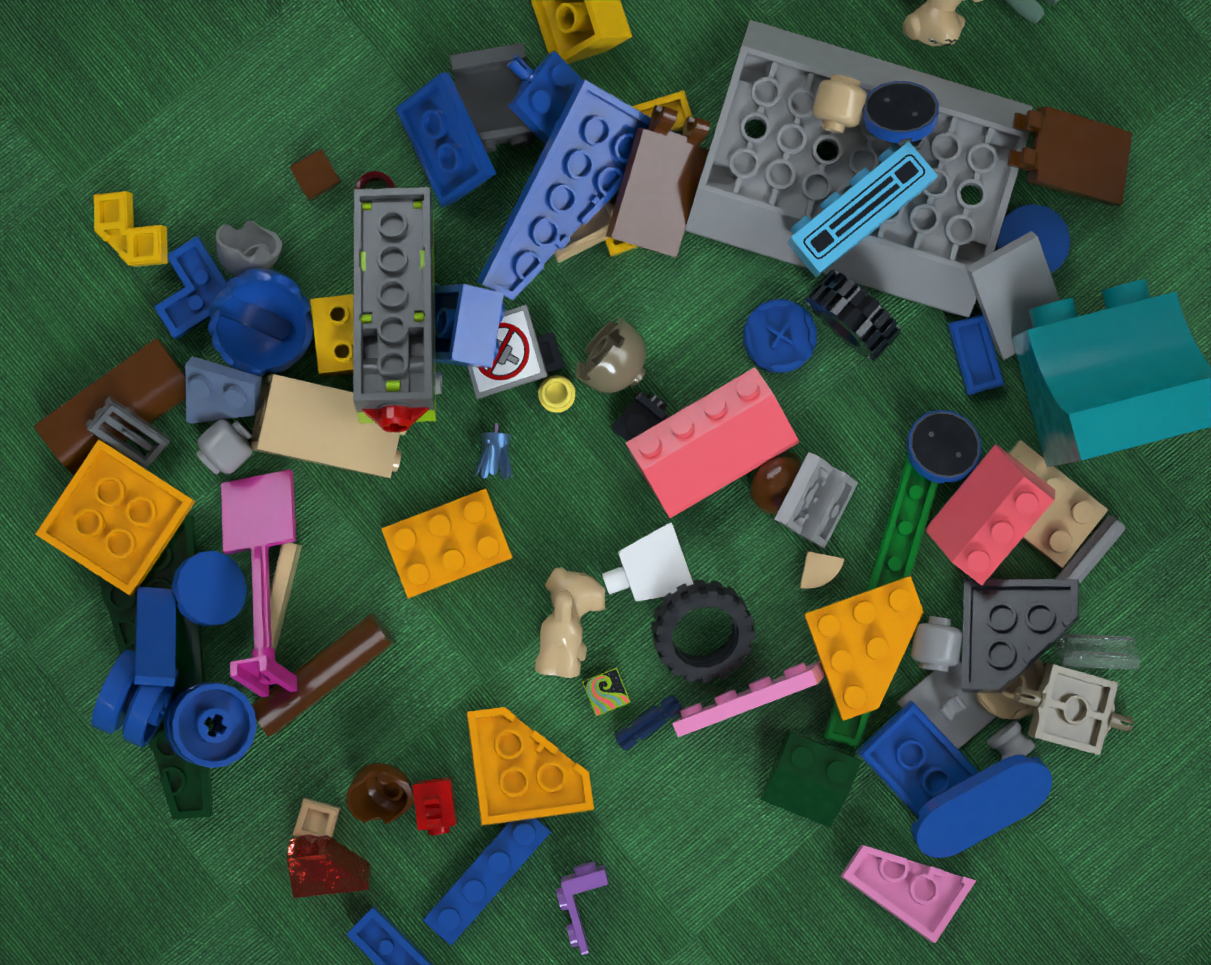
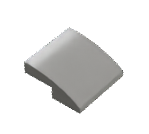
[774,452,858,549]

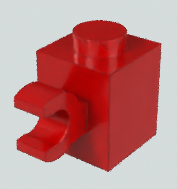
[412,777,458,835]

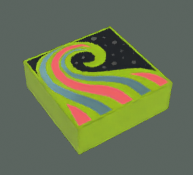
[582,667,631,716]

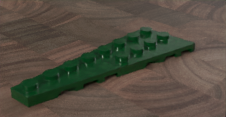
[97,516,213,819]

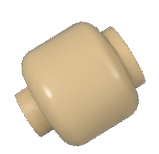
[812,74,867,134]

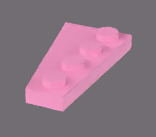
[672,661,825,737]

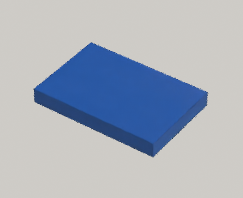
[395,72,496,207]
[856,700,979,818]

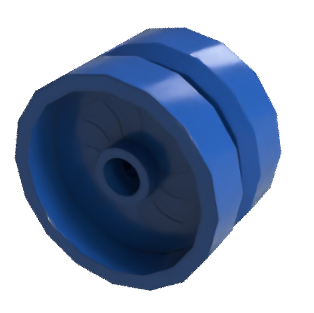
[91,649,178,748]
[164,682,257,768]

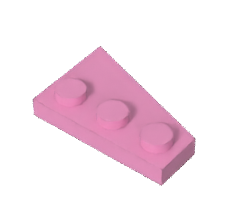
[840,845,976,943]

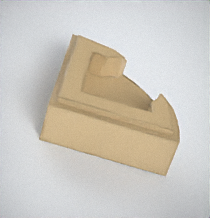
[799,551,844,588]

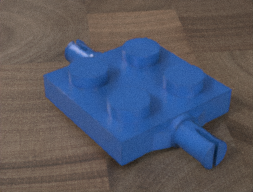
[507,51,581,145]

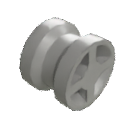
[987,720,1036,760]

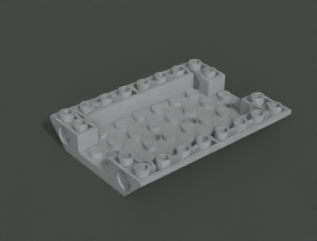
[685,20,1033,318]

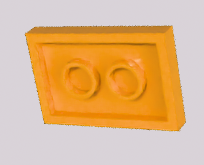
[381,488,513,598]

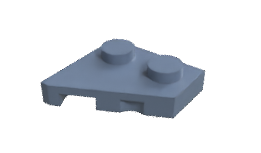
[185,356,262,424]

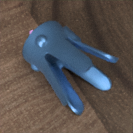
[474,423,513,480]

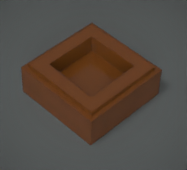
[290,149,341,201]

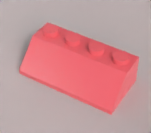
[626,367,799,518]

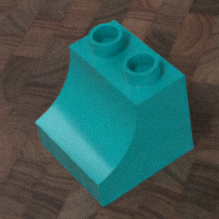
[1012,279,1211,468]

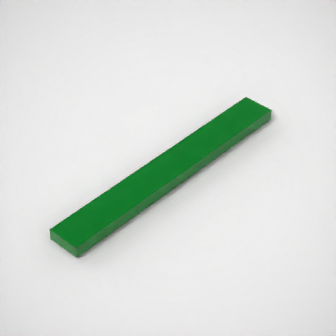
[822,452,938,748]

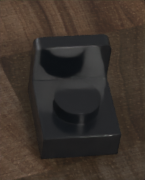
[611,392,669,442]

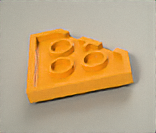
[803,576,924,721]
[466,707,594,826]

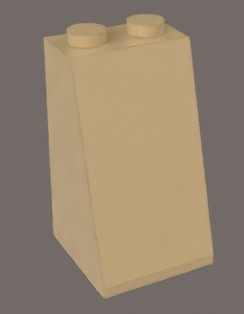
[249,374,407,478]

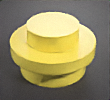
[538,375,575,413]

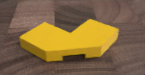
[93,191,168,267]

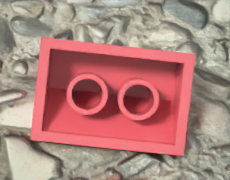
[925,444,1055,585]

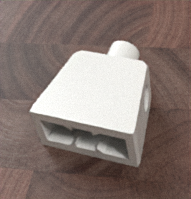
[602,523,693,601]

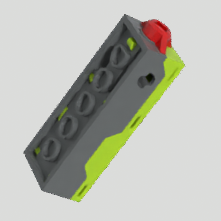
[353,187,436,433]

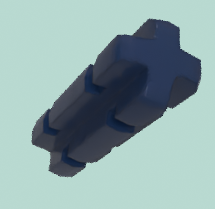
[615,695,682,750]

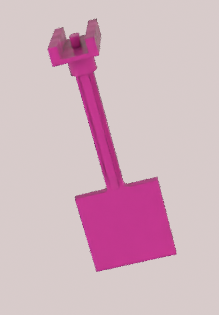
[221,469,298,697]

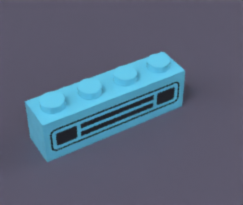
[787,141,938,278]

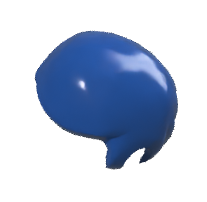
[208,268,313,377]

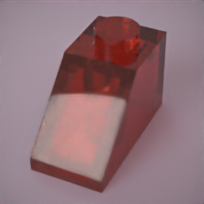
[286,834,371,898]

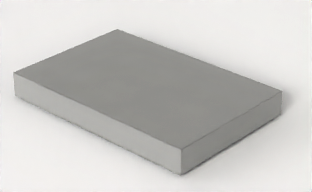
[966,231,1060,360]

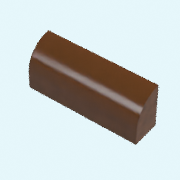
[34,338,186,475]
[251,613,396,737]

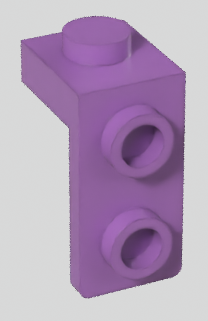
[556,862,609,955]

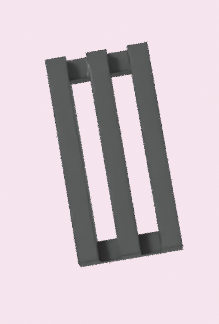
[85,396,170,469]

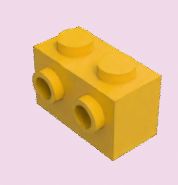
[310,294,354,377]

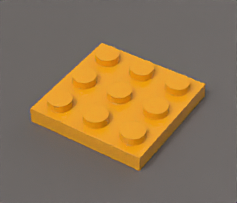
[35,439,196,596]

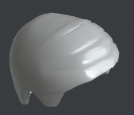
[216,221,282,276]

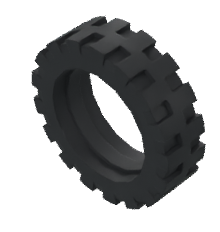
[651,580,755,683]

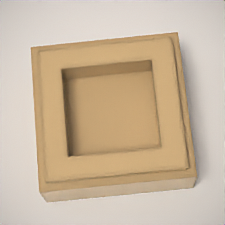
[293,797,341,845]

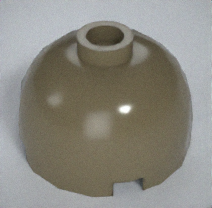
[575,317,646,393]

